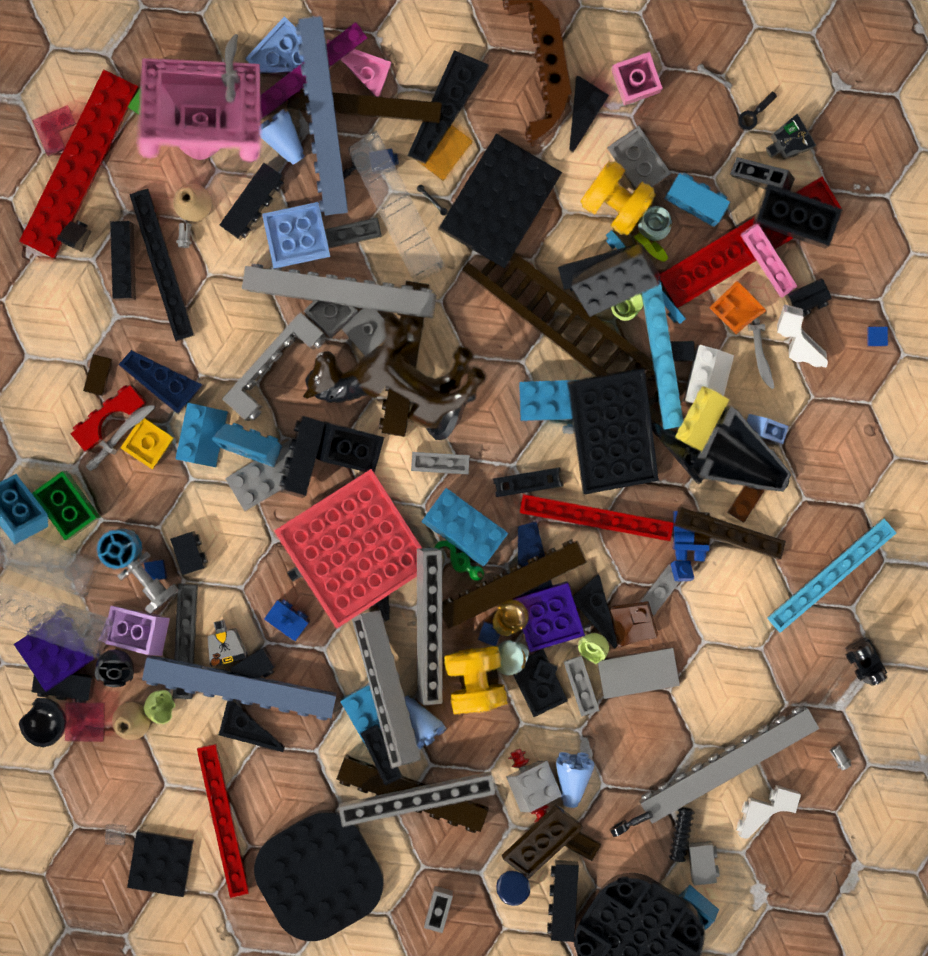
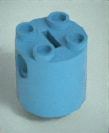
[97,529,143,569]

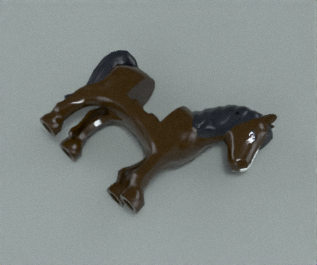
[303,315,487,440]

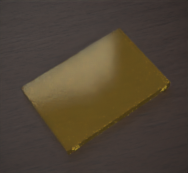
[417,125,473,181]

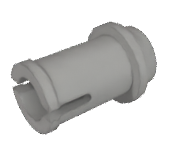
[176,223,192,248]
[829,745,852,771]

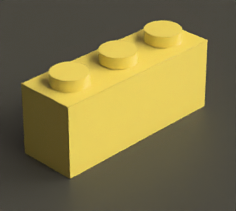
[675,386,729,451]

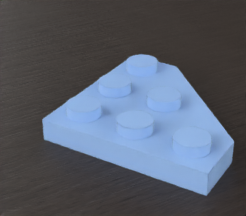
[245,16,304,73]

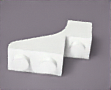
[777,304,828,367]
[736,785,801,839]

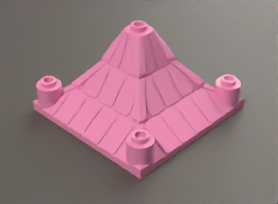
[139,58,261,161]

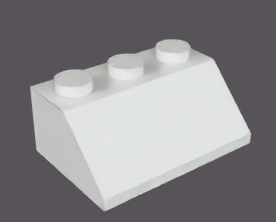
[682,345,734,404]

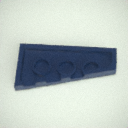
[118,350,203,414]
[518,521,552,596]

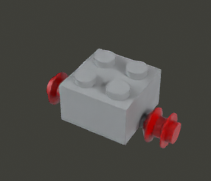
[506,749,562,822]

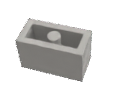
[688,841,719,885]
[424,886,453,933]

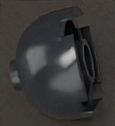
[95,649,134,688]

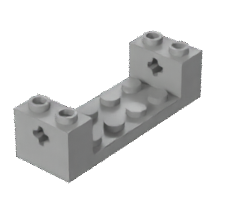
[222,313,326,421]

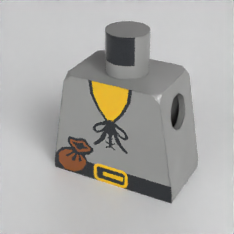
[208,620,248,667]

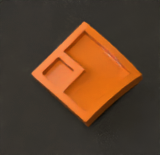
[709,281,766,335]

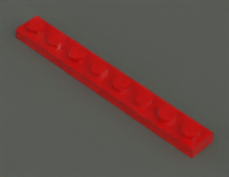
[519,494,674,541]
[197,743,249,898]

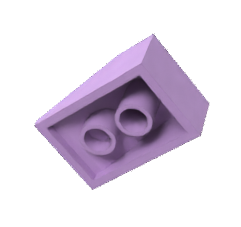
[103,606,170,656]

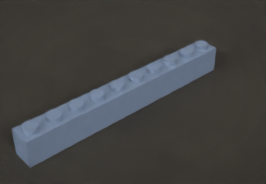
[295,16,348,216]
[142,655,337,720]

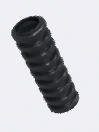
[669,807,695,862]

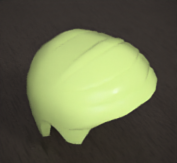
[611,294,643,321]
[578,633,609,664]
[144,690,175,724]

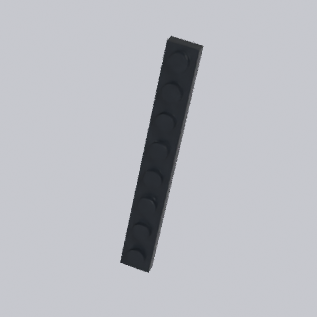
[129,189,195,342]

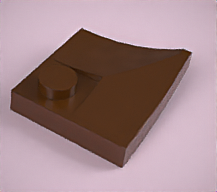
[611,601,658,647]

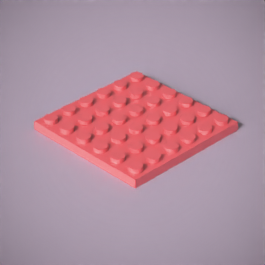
[274,469,422,629]

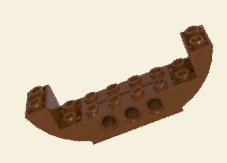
[502,0,572,148]

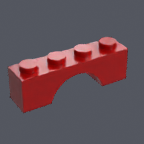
[70,385,148,452]

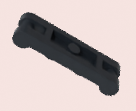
[493,467,564,497]

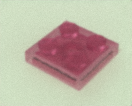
[65,702,105,742]

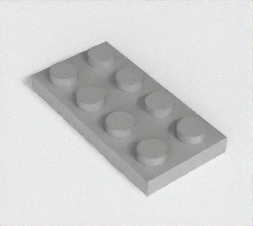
[225,439,291,511]

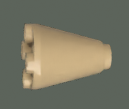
[173,184,212,222]
[112,702,151,740]

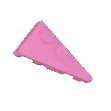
[327,40,392,97]

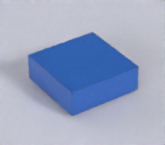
[867,327,888,346]

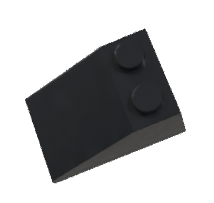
[316,421,384,473]

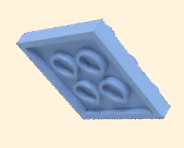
[262,202,330,269]

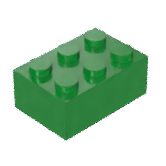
[31,471,101,541]

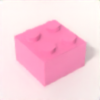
[611,52,663,106]

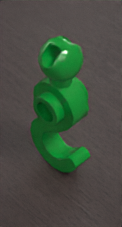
[434,540,484,581]

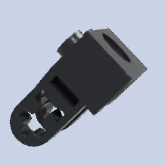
[845,637,888,686]

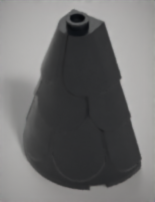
[691,406,791,492]

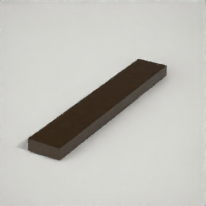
[674,507,786,560]

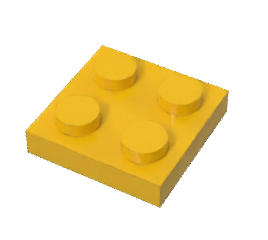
[121,418,174,470]

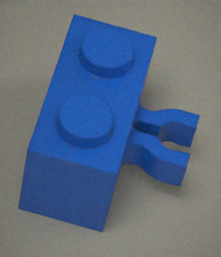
[264,599,310,641]

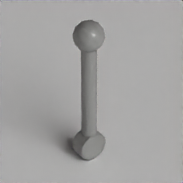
[697,64,733,89]

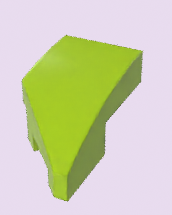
[634,232,669,262]

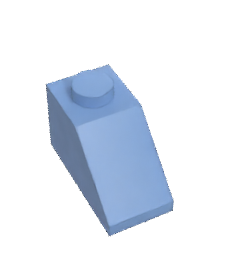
[746,414,789,444]

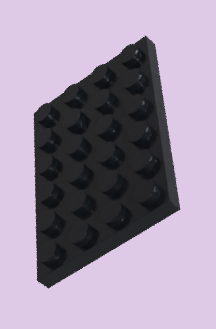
[438,133,562,269]
[567,368,659,495]

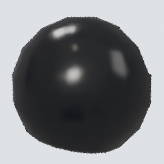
[19,698,67,748]

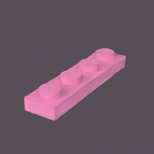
[740,224,798,298]

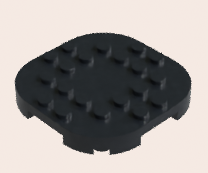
[254,810,384,941]
[574,873,705,956]

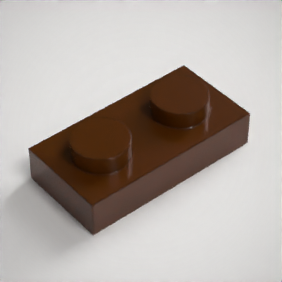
[727,486,764,523]

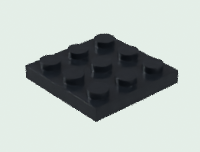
[127,830,194,897]

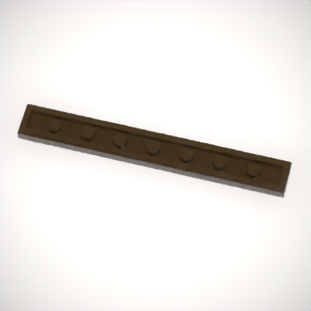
[288,89,442,123]

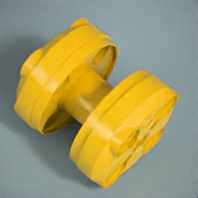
[580,161,656,235]
[444,646,507,714]

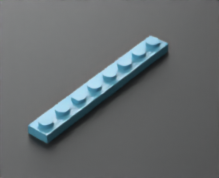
[642,280,683,429]
[767,518,896,633]

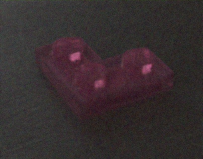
[32,105,76,157]

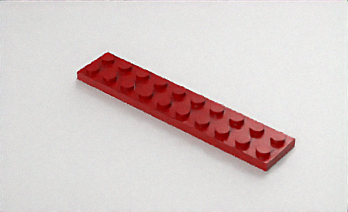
[19,69,139,259]
[660,176,842,309]

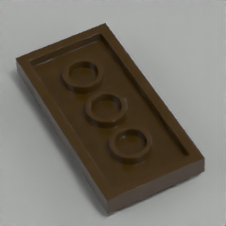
[502,804,583,879]

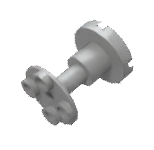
[117,552,179,614]

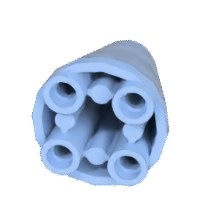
[260,109,305,165]
[404,695,447,749]
[556,752,594,808]

